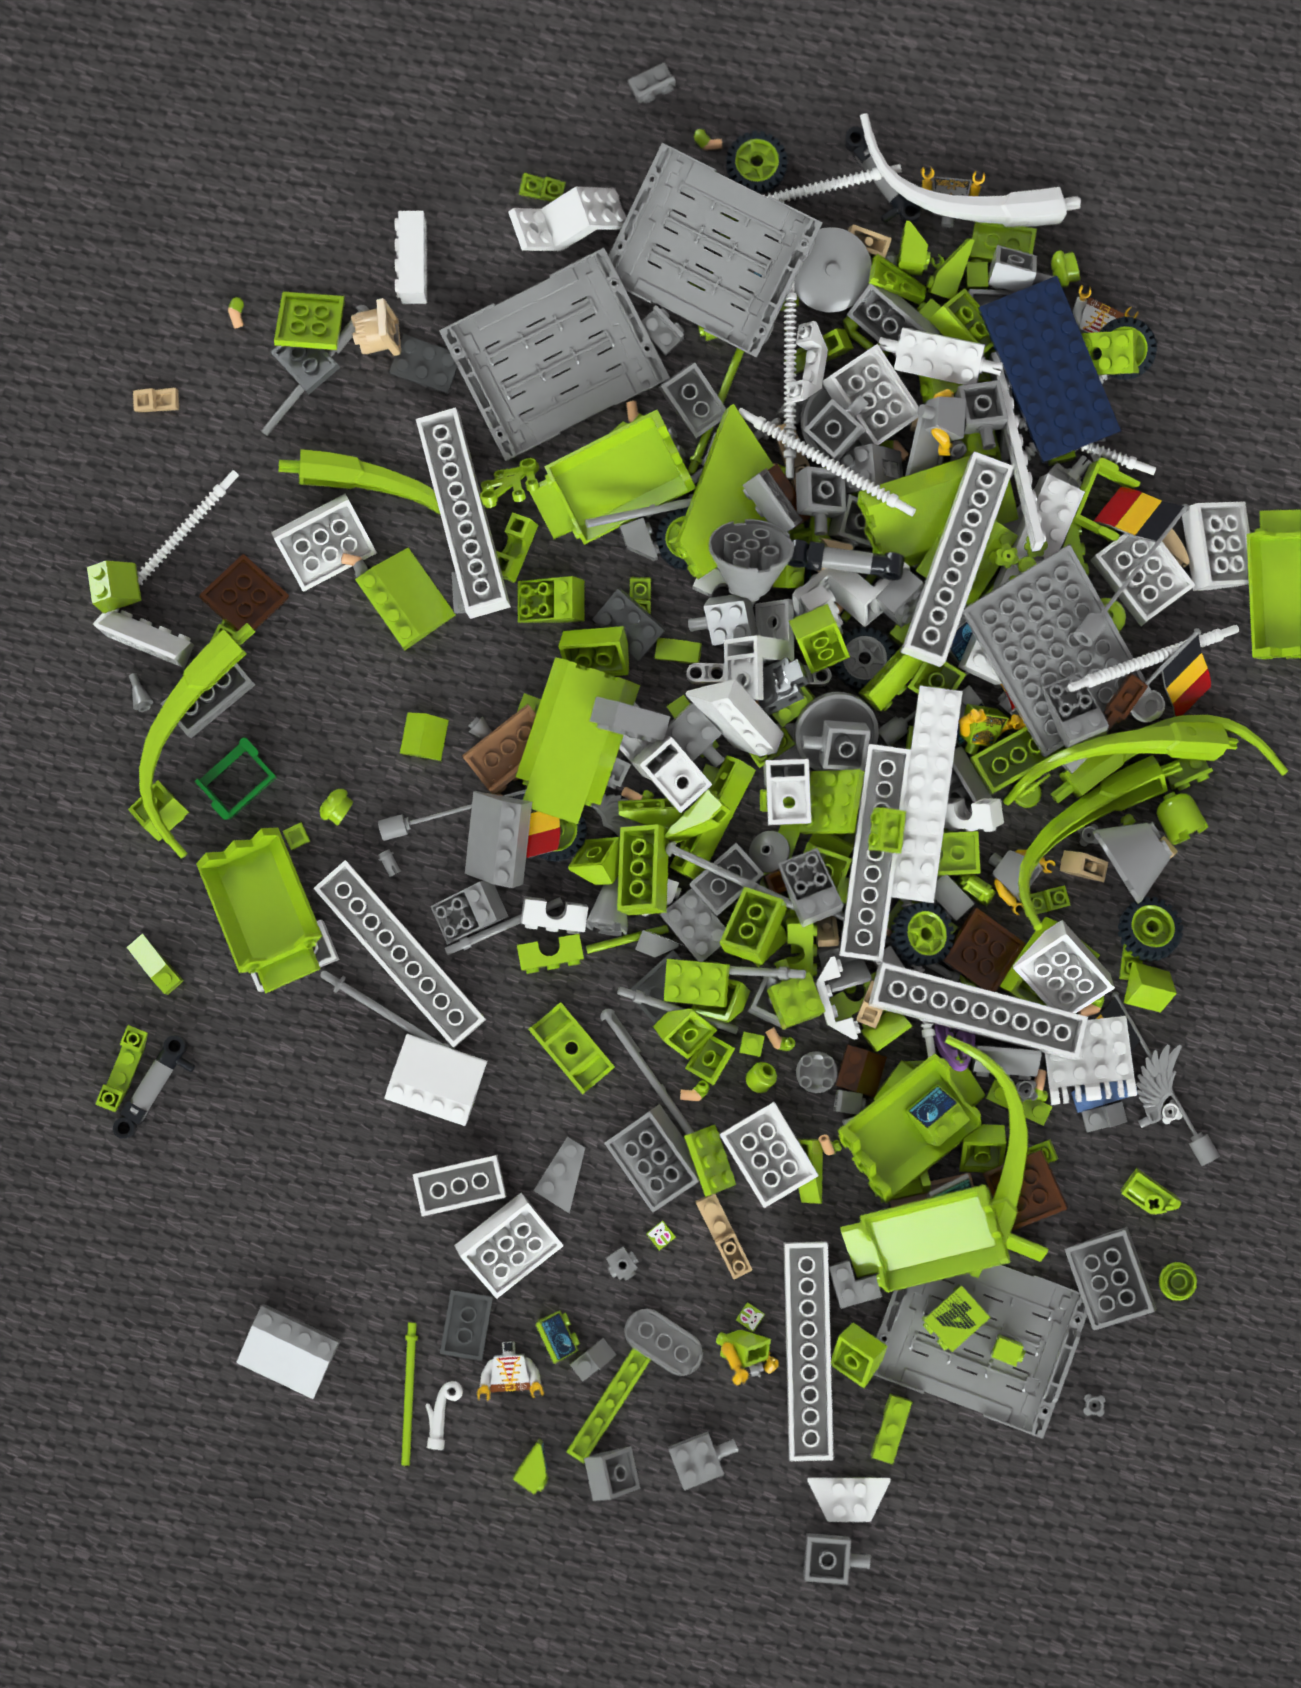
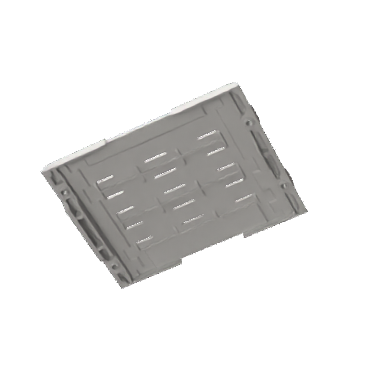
[609,143,823,358]
[439,248,670,461]
[874,1265,1087,1439]

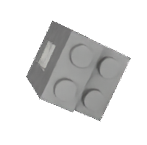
[840,444,903,495]

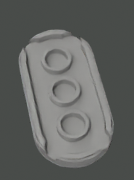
[624,1309,703,1376]

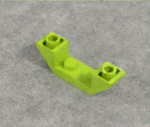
[95,1025,148,1112]

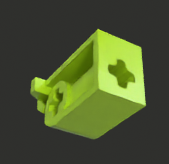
[1121,1168,1181,1214]

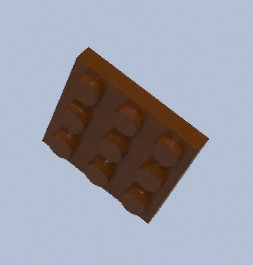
[199,554,289,632]
[942,908,1026,992]
[983,1149,1068,1231]

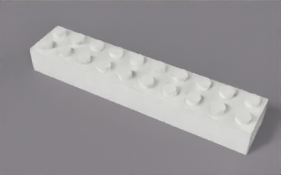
[416,407,511,619]
[901,451,1014,667]
[958,474,1085,685]
[891,686,963,903]
[839,744,911,962]
[314,860,487,1048]
[868,963,1088,1060]
[784,1241,833,1461]

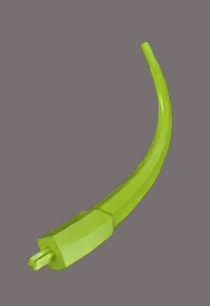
[279,449,441,515]
[139,623,255,859]
[1050,715,1289,804]
[1003,722,1238,806]
[1018,755,1182,930]
[945,1035,1028,1278]

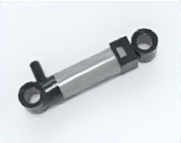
[844,126,922,225]
[788,540,905,581]
[113,1035,195,1139]

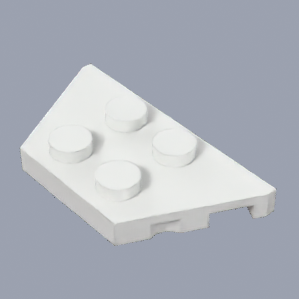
[807,1477,890,1522]

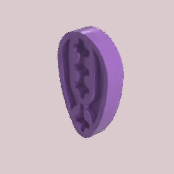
[933,1024,975,1071]

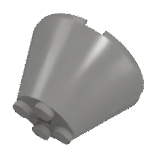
[709,519,794,601]
[1092,822,1173,904]

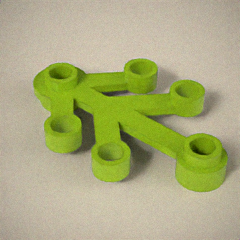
[480,458,540,508]

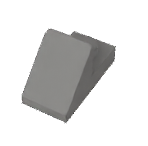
[1081,1101,1127,1132]
[570,1338,616,1381]

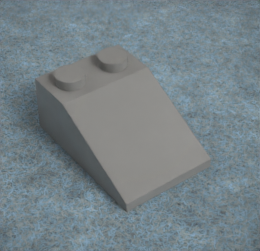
[658,362,726,438]
[689,843,764,916]

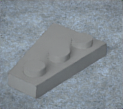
[534,1137,585,1213]

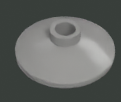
[749,831,790,872]

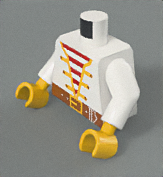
[1072,285,1138,333]
[477,1342,544,1401]

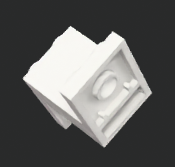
[508,187,626,251]
[792,562,910,627]
[724,599,794,701]
[619,703,712,813]
[763,723,811,825]

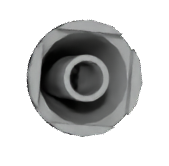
[586,876,628,936]

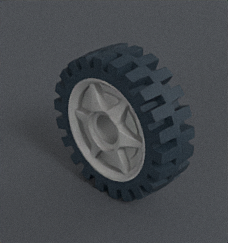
[834,627,895,690]

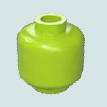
[745,1062,777,1093]

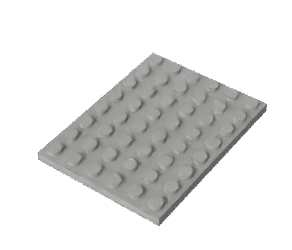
[962,545,1152,757]

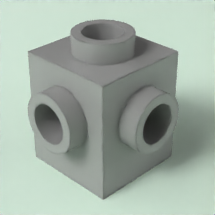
[606,1246,639,1281]

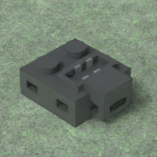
[758,657,810,715]

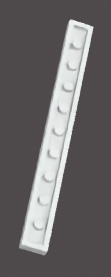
[989,352,1046,551]

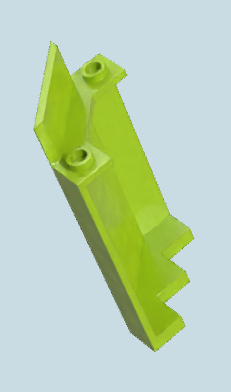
[529,410,696,545]
[857,455,1019,566]
[1246,510,1301,659]
[516,657,640,824]
[196,828,322,993]
[839,1053,985,1203]
[840,1185,1011,1292]

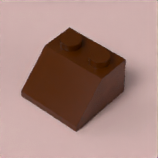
[834,1045,887,1097]

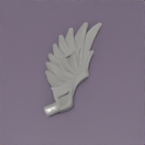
[588,794,644,837]
[1137,1044,1182,1128]

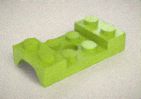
[1081,330,1139,375]
[528,1002,615,1095]

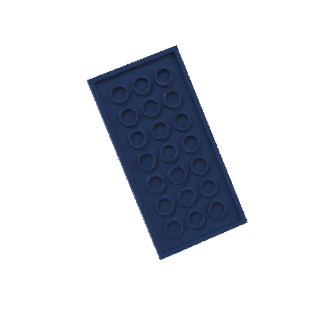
[978,276,1121,463]

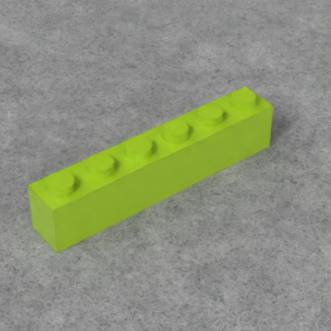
[670,755,756,880]

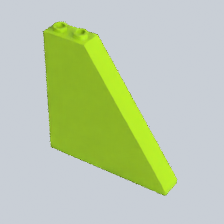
[675,404,774,579]

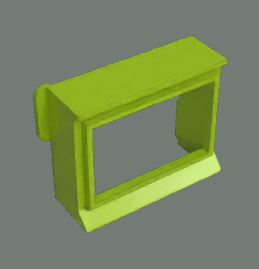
[1072,458,1141,542]

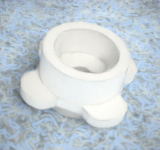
[1162,1100,1182,1124]

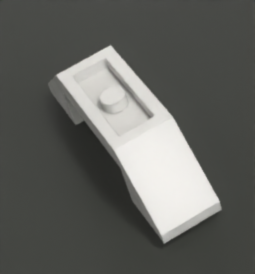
[786,321,828,404]
[815,956,860,1040]

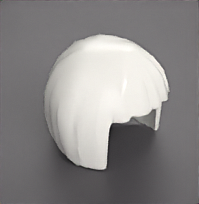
[1131,690,1165,722]

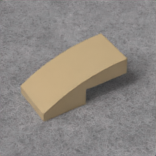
[133,388,179,412]
[856,979,883,1029]

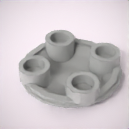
[796,1051,838,1093]

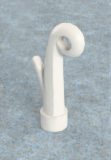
[426,1381,463,1450]

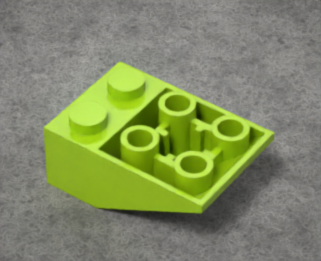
[518,576,585,623]

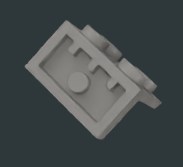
[817,942,872,992]

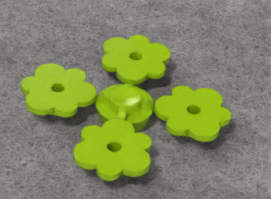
[996,536,1048,580]

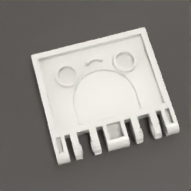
[1044,1016,1137,1105]

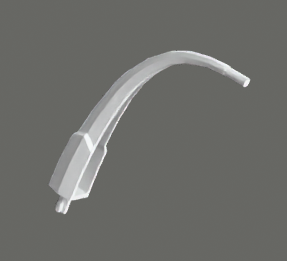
[860,113,1081,227]

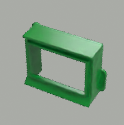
[195,738,277,820]

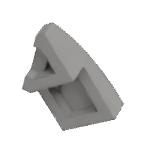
[635,930,679,957]

